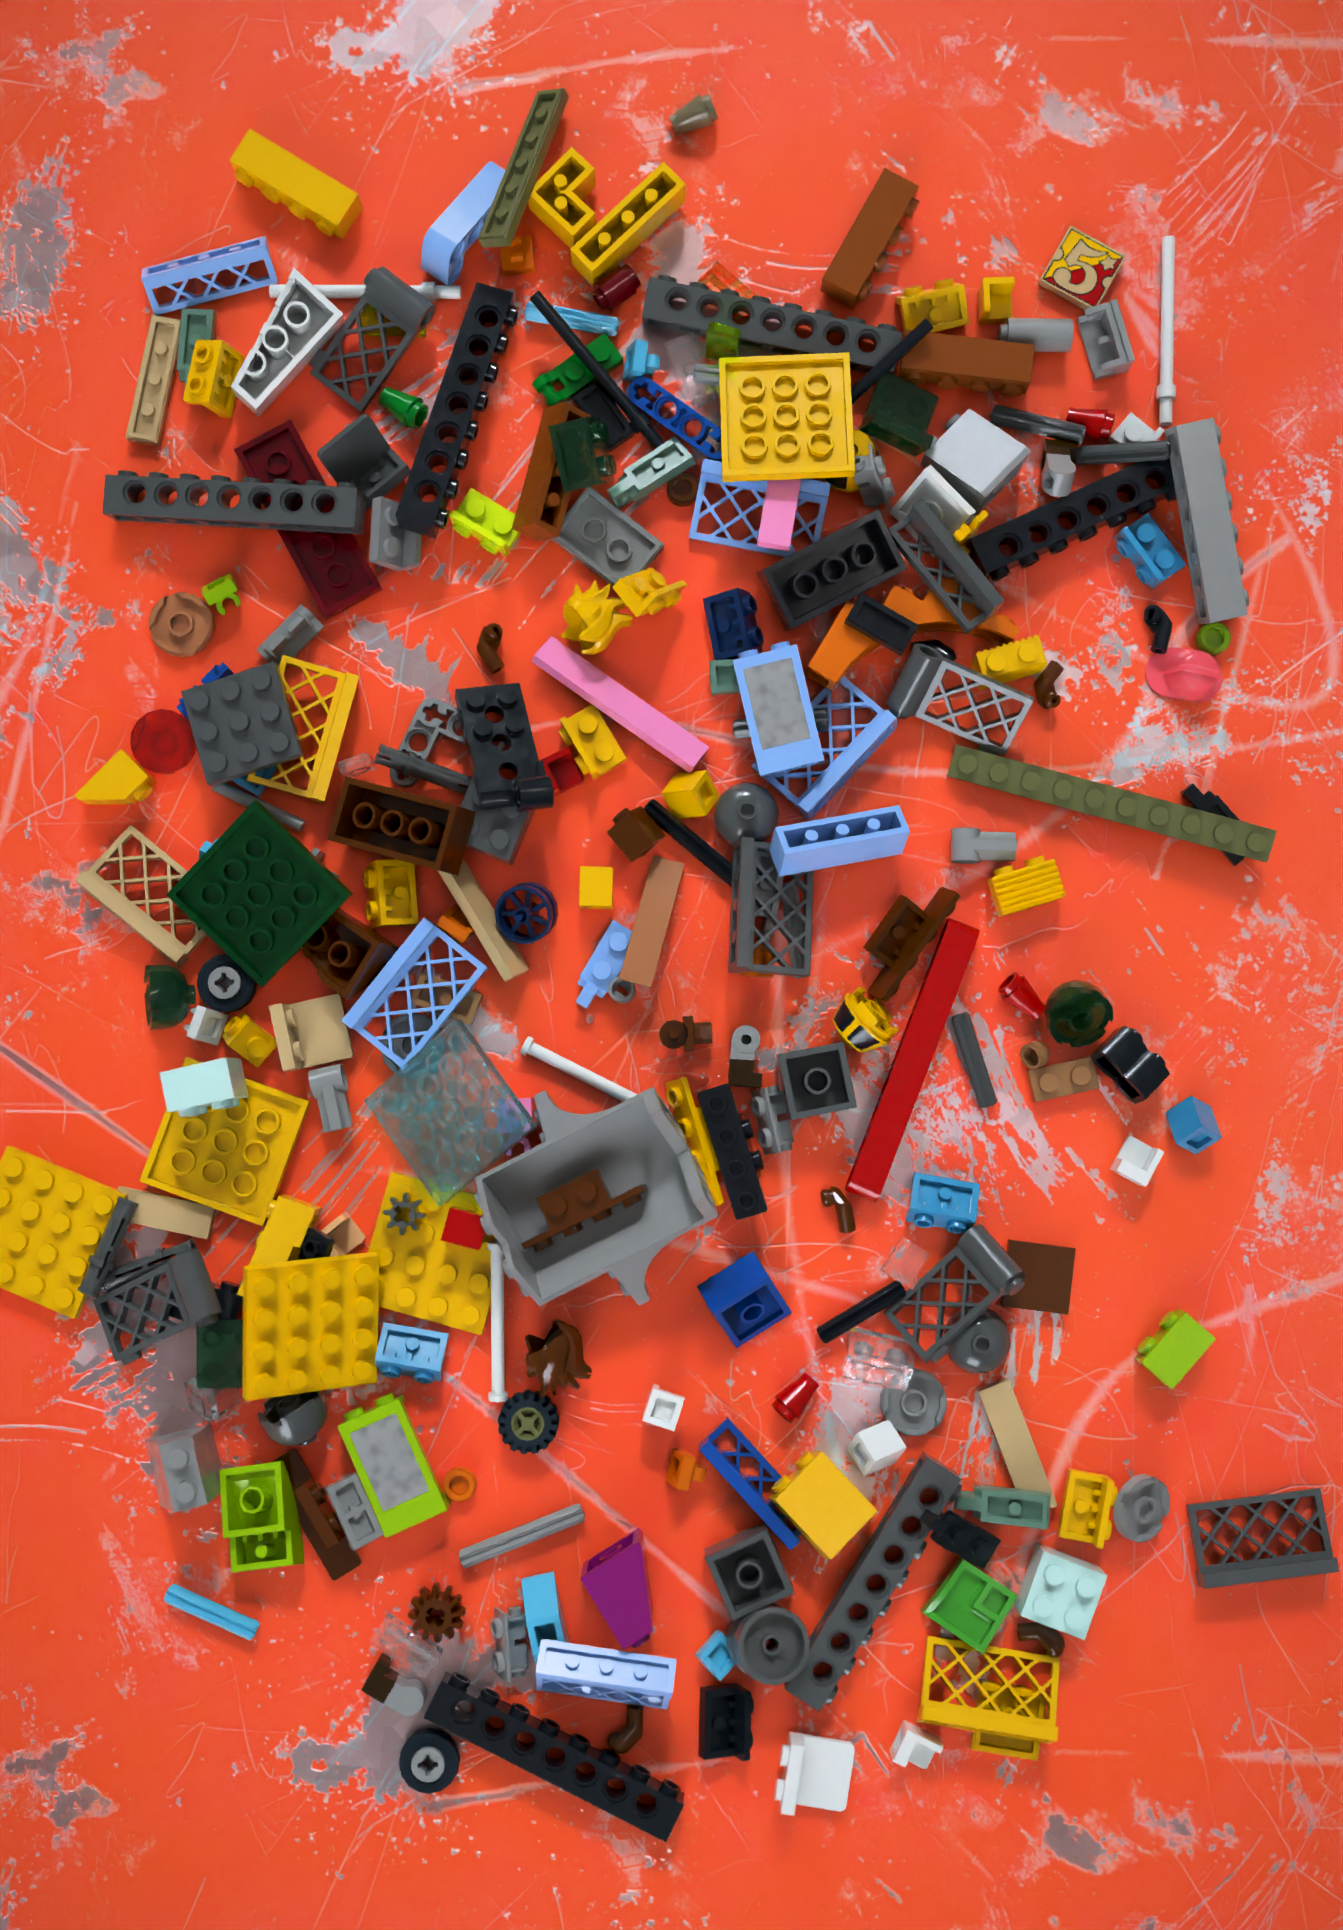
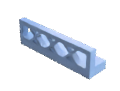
[141,236,278,315]

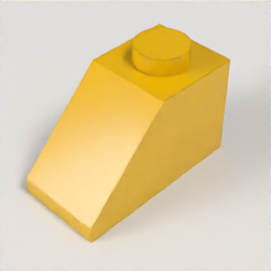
[74,749,157,805]

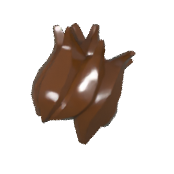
[525,1319,592,1398]

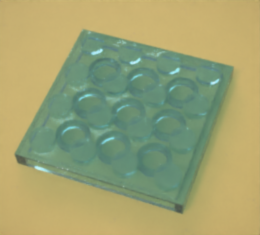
[364,1019,537,1206]

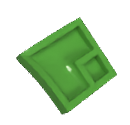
[920,1557,1018,1654]

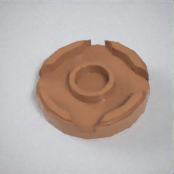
[148,592,215,658]

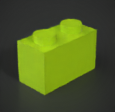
[1135,1308,1216,1389]

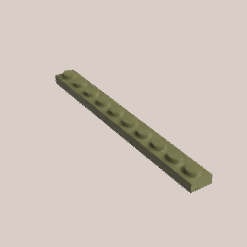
[947,744,1277,863]

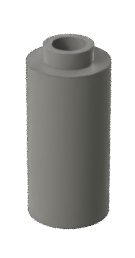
[998,318,1073,352]

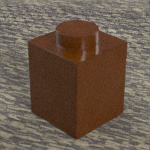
[607,806,666,862]

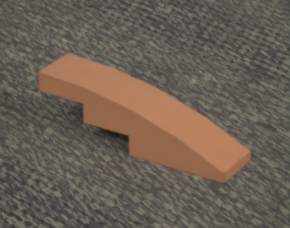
[619,855,684,988]

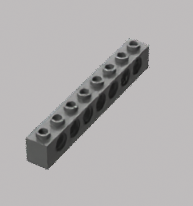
[641,275,903,379]
[102,470,367,535]
[784,1451,962,1712]

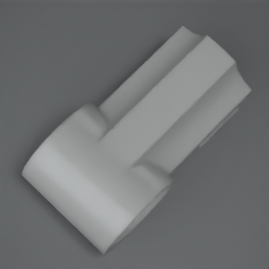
[950,828,1017,864]
[308,1063,353,1133]

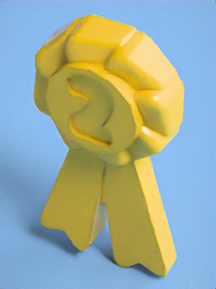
[953,510,989,554]

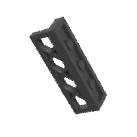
[889,499,1004,634]

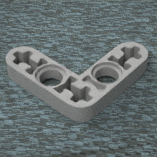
[389,698,507,788]

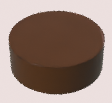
[667,472,699,507]

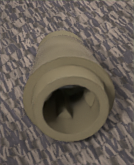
[669,94,718,135]

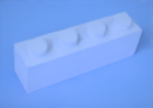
[769,805,910,877]

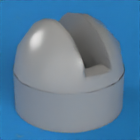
[608,976,636,1004]

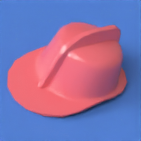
[1145,647,1223,702]

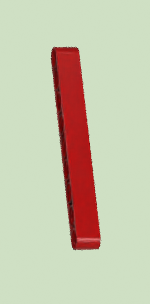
[845,918,980,1203]

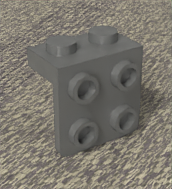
[317,414,411,511]

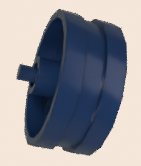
[495,882,558,944]

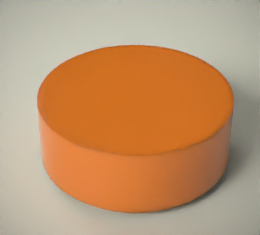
[443,1466,477,1502]

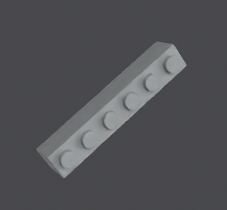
[1165,417,1249,624]

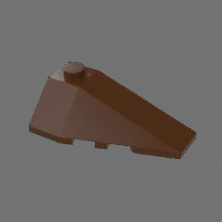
[301,908,399,1000]

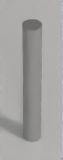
[212,782,306,832]

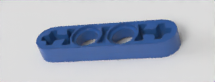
[628,377,722,462]

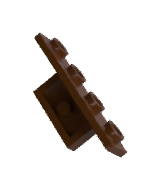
[863,887,960,1002]
[521,1169,648,1252]
[272,1448,362,1580]

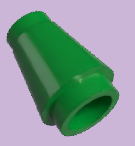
[379,387,428,428]

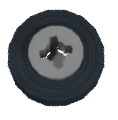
[197,954,257,1013]
[399,1728,460,1794]

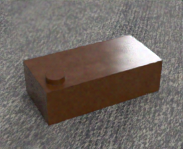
[328,776,476,876]

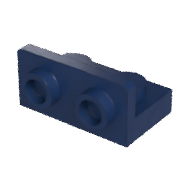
[703,588,763,660]

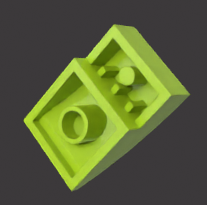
[219,1461,305,1573]

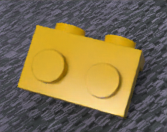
[1057,1468,1118,1549]

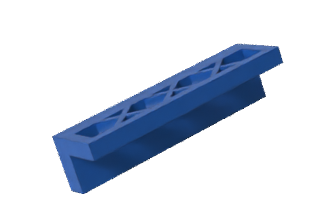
[699,1417,801,1551]

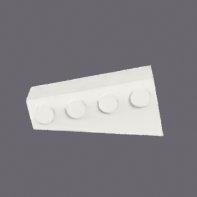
[231,268,344,417]

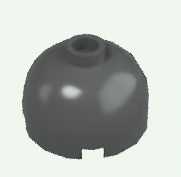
[714,782,779,845]
[943,1308,1010,1373]
[257,1391,327,1446]

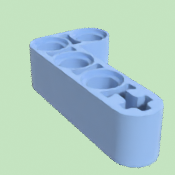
[421,161,505,285]

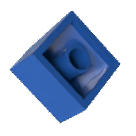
[697,1251,792,1348]

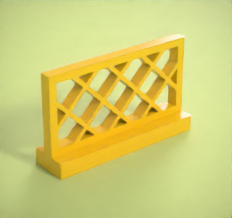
[247,654,359,804]
[917,1636,1060,1744]

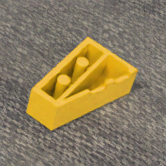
[237,1194,322,1296]

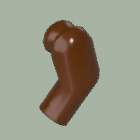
[477,623,505,674]

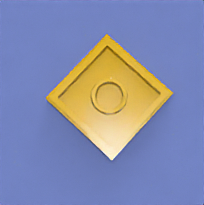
[970,1679,1048,1761]

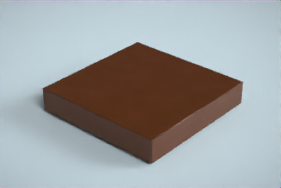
[1001,1239,1076,1315]

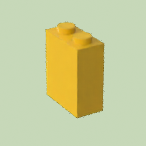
[769,1450,877,1560]

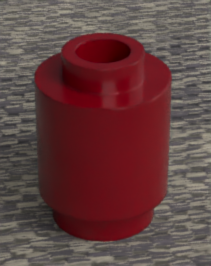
[592,263,641,311]

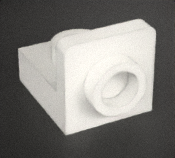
[1108,412,1165,463]

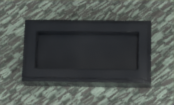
[573,381,635,452]
[844,593,919,656]

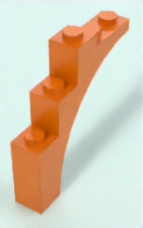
[804,569,1020,691]

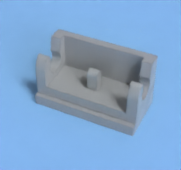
[1076,299,1135,381]
[323,1473,384,1551]

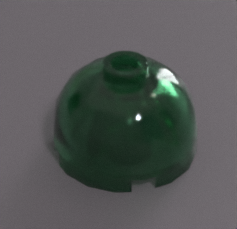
[144,964,196,1031]
[1044,980,1113,1047]

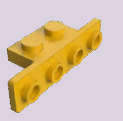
[665,1077,724,1206]

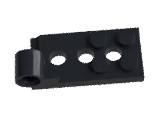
[454,683,554,812]

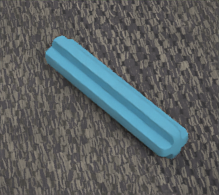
[524,301,619,336]
[164,1584,260,1640]

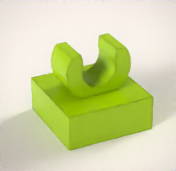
[202,572,241,615]

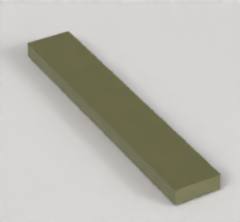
[478,88,569,248]

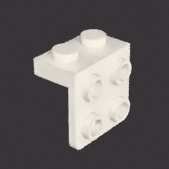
[774,1731,855,1816]

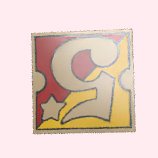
[1038,225,1126,310]

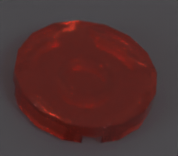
[130,709,197,775]

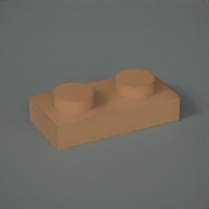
[412,972,484,1026]
[1026,1056,1100,1102]

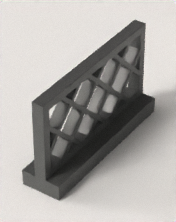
[728,837,814,977]
[1186,1488,1340,1589]

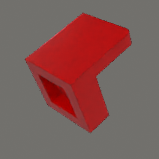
[539,747,584,796]
[441,1206,485,1250]

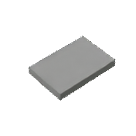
[551,486,664,587]

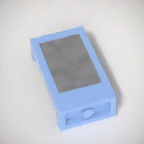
[732,641,825,778]

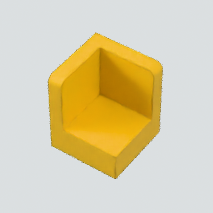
[977,277,1015,324]
[661,770,720,819]
[579,866,613,909]

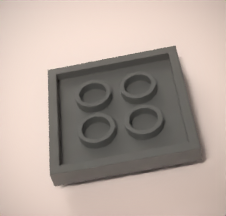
[181,661,304,787]

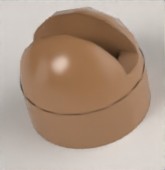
[1020,1041,1050,1069]

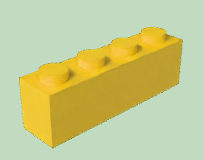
[229,129,363,239]
[570,162,686,286]

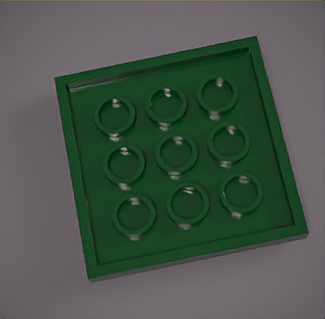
[167,800,353,987]

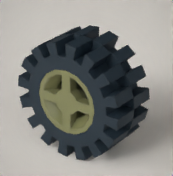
[498,1390,559,1454]

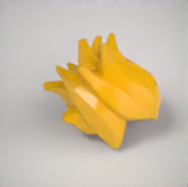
[561,580,633,655]

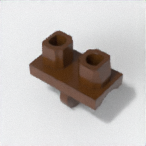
[659,1016,712,1051]

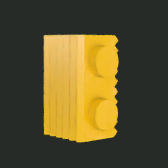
[971,635,1047,690]
[987,856,1066,917]

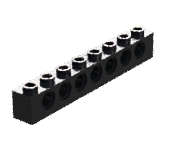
[395,282,519,539]
[966,458,1177,582]
[424,1672,684,1842]

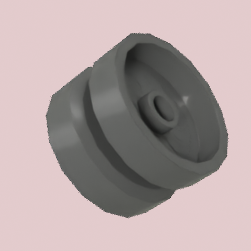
[726,1603,810,1685]

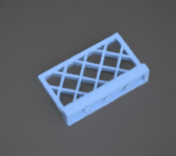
[689,458,831,557]
[751,676,897,821]
[341,917,488,1070]
[535,1639,677,1710]

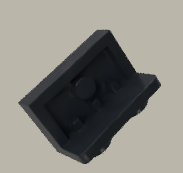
[698,1683,754,1761]

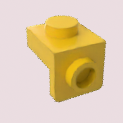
[222,1011,277,1068]

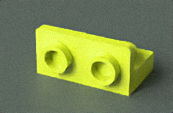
[449,488,521,557]

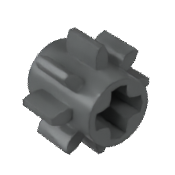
[383,1193,426,1235]

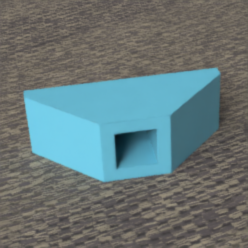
[521,1571,570,1664]

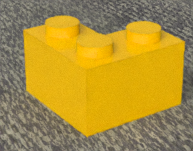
[528,147,596,248]

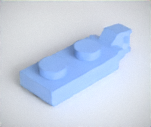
[575,920,632,1009]

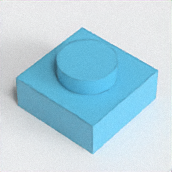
[694,1630,735,1681]

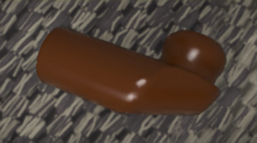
[1034,660,1064,709]
[820,1186,856,1233]
[1017,1622,1065,1658]
[608,1704,643,1754]

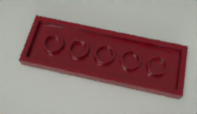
[234,419,383,620]

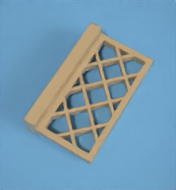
[75,825,207,969]

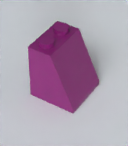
[580,1527,653,1650]

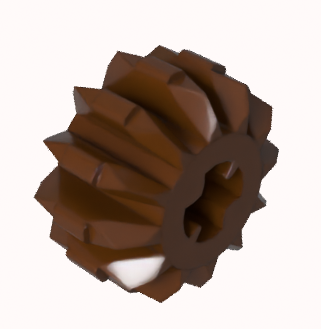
[408,1582,466,1643]

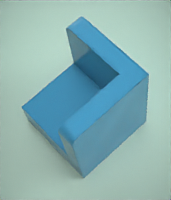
[1166,1096,1222,1155]

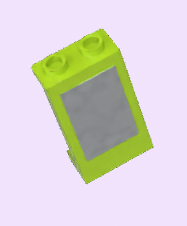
[337,1392,451,1538]

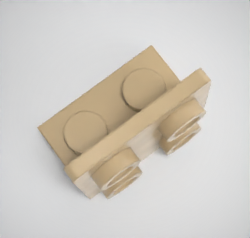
[269,994,354,1072]

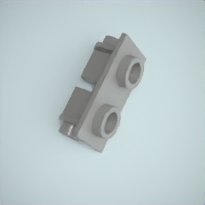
[854,444,895,511]
[256,604,325,667]
[750,1085,794,1155]
[490,1606,528,1683]

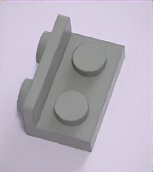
[369,496,422,572]

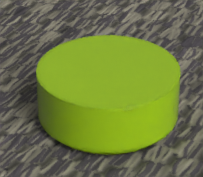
[1195,622,1231,656]

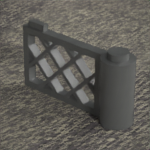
[309,266,436,413]
[886,643,1034,755]
[883,1224,1026,1364]
[93,1249,223,1365]

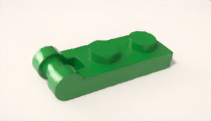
[532,333,624,407]

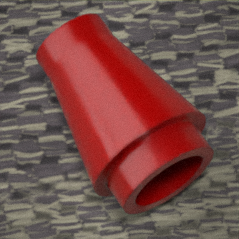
[1066,407,1115,441]
[998,972,1047,1020]
[771,1373,819,1423]

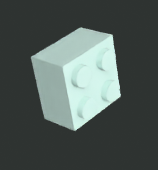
[159,1057,249,1117]
[1014,1542,1107,1640]

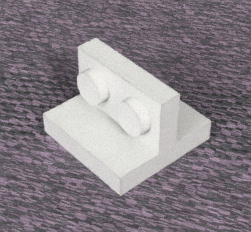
[890,465,976,558]

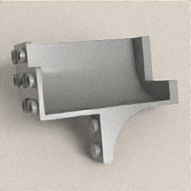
[475,1087,719,1306]

